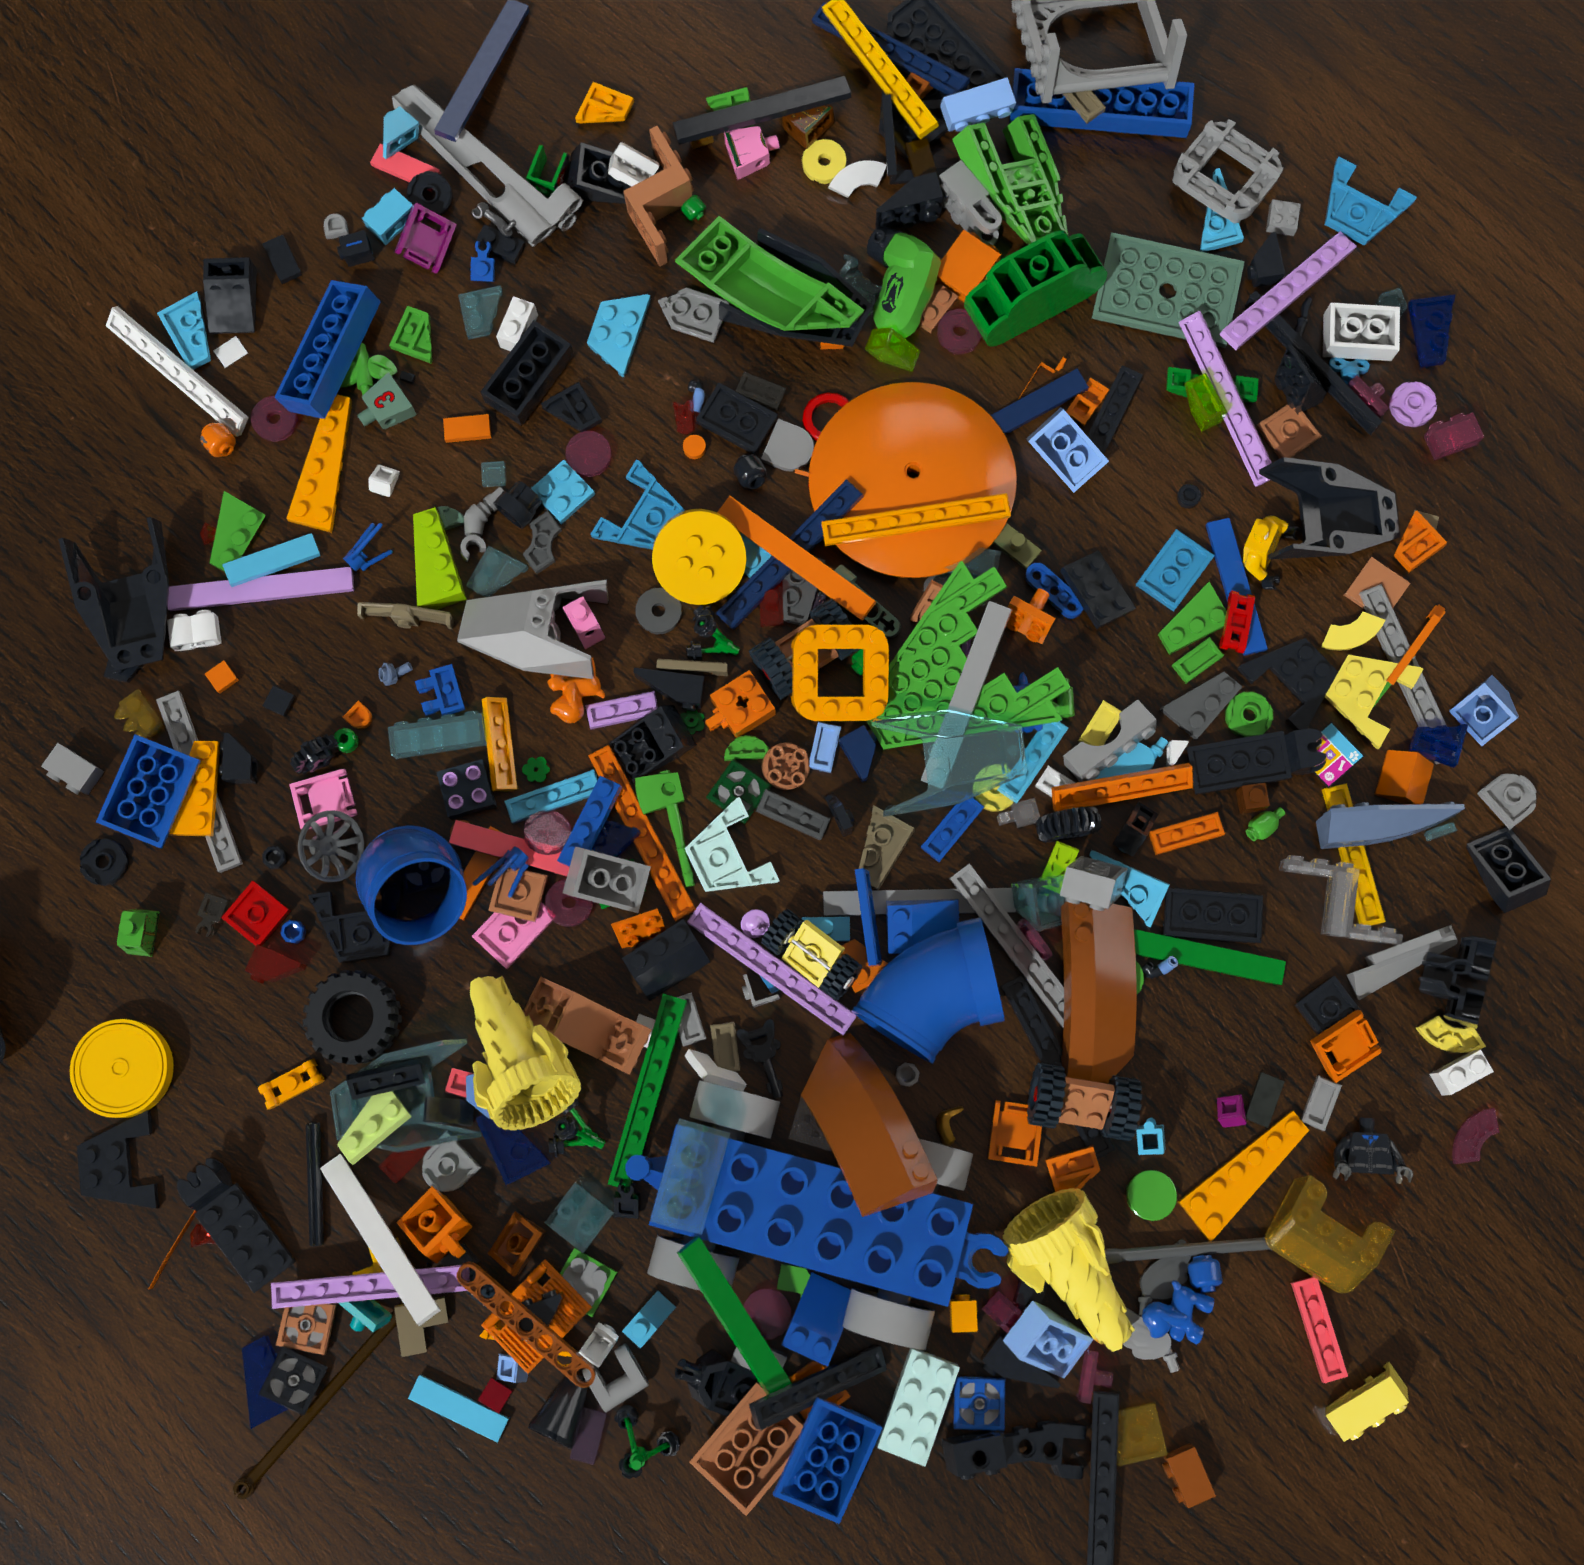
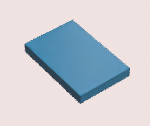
[1136,529,1215,612]

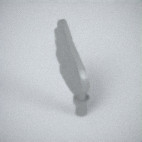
[1123,1308,1180,1373]

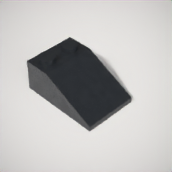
[568,142,631,204]
[1466,827,1551,913]

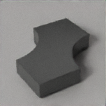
[523,511,562,575]

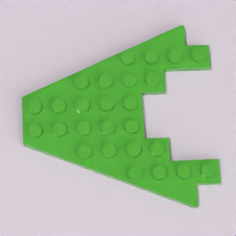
[867,561,1071,749]

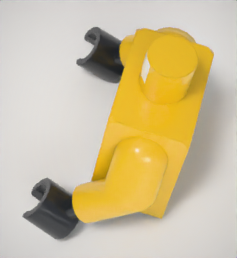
[1243,515,1302,590]

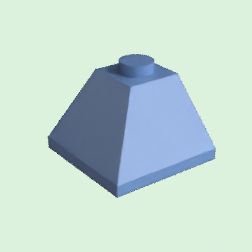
[1449,675,1519,746]

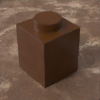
[1236,783,1270,814]

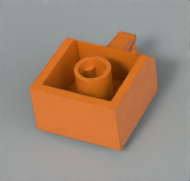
[705,670,776,738]
[396,1186,473,1263]

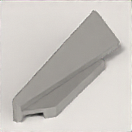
[1347,925,1458,1000]

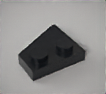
[824,792,855,837]

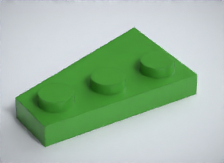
[210,491,266,572]
[1158,582,1227,655]

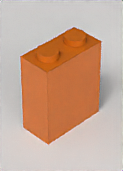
[936,230,1001,302]

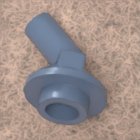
[379,662,413,686]

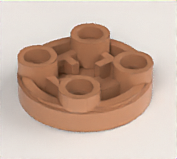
[762,743,810,790]

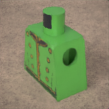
[117,909,160,957]

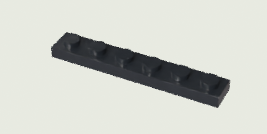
[749,1344,887,1431]

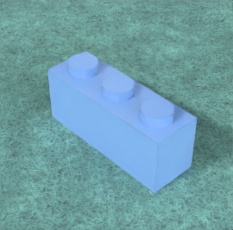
[940,78,1016,132]

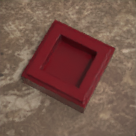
[478,1377,513,1413]

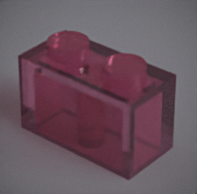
[1424,413,1484,460]

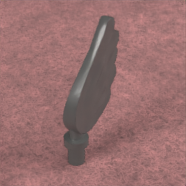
[1138,1239,1191,1315]

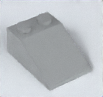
[563,846,651,913]

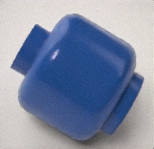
[1188,1255,1223,1293]

